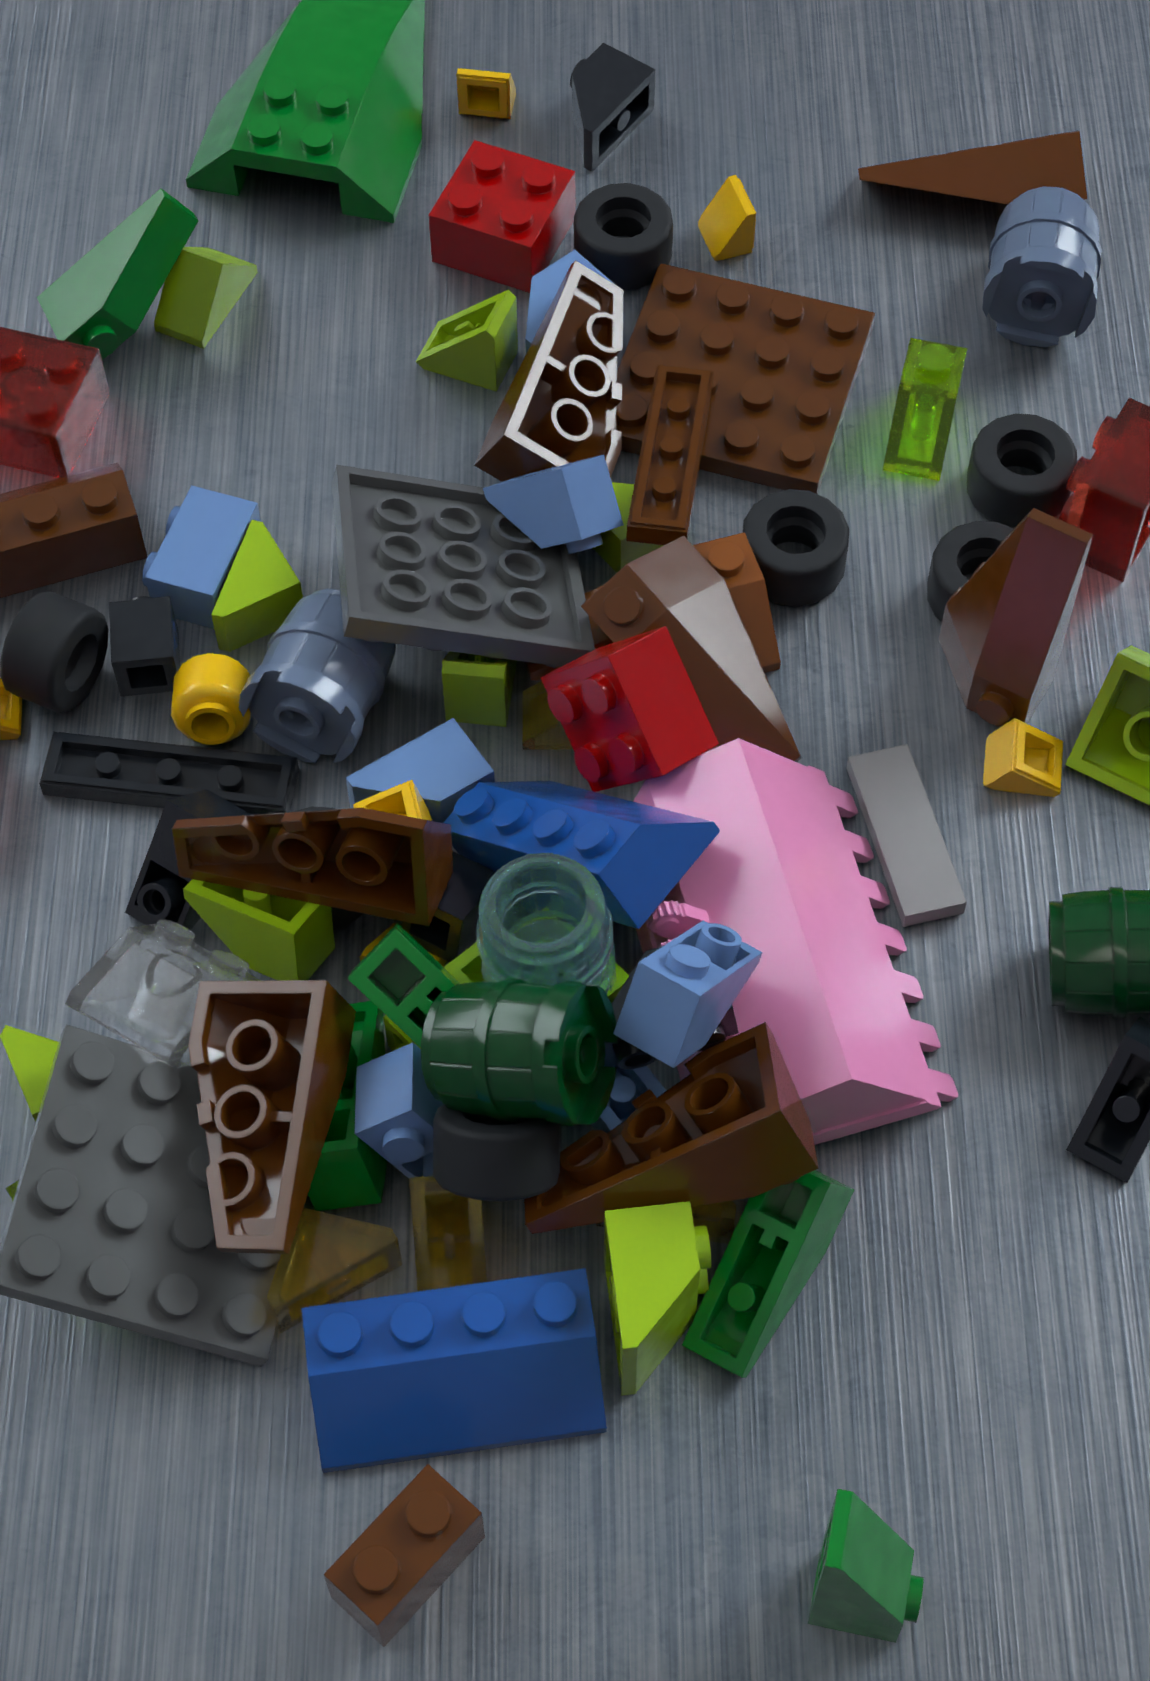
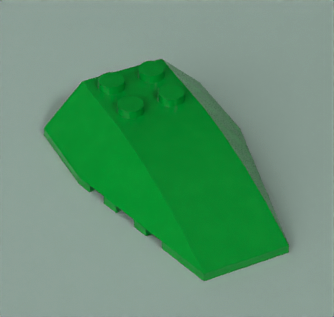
[186,0,425,223]

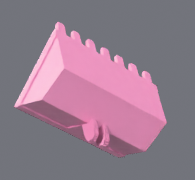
[633,738,958,1145]

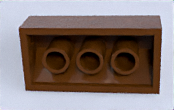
[0,462,148,598]

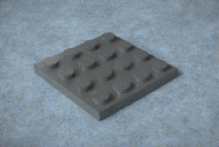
[332,464,595,668]
[0,1024,300,1367]

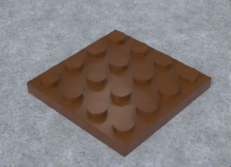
[617,263,875,494]

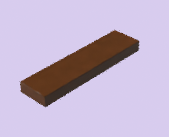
[626,365,714,545]

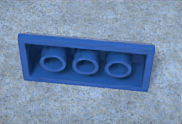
[443,781,720,929]
[302,1268,607,1473]

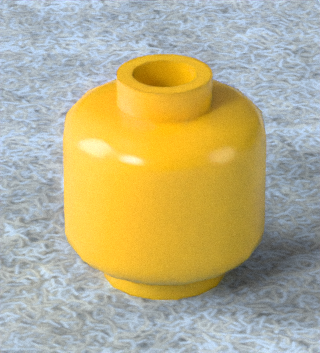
[171,653,251,745]

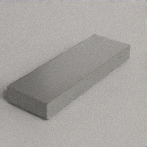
[846,744,967,927]

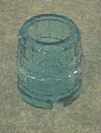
[477,853,616,994]

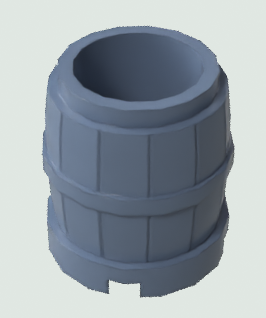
[982,186,1102,347]
[239,588,396,763]

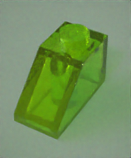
[883,338,968,481]

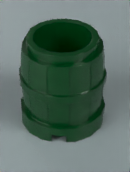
[1048,886,1150,1019]
[421,978,618,1126]

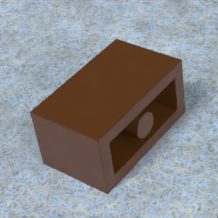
[323,1464,485,1647]

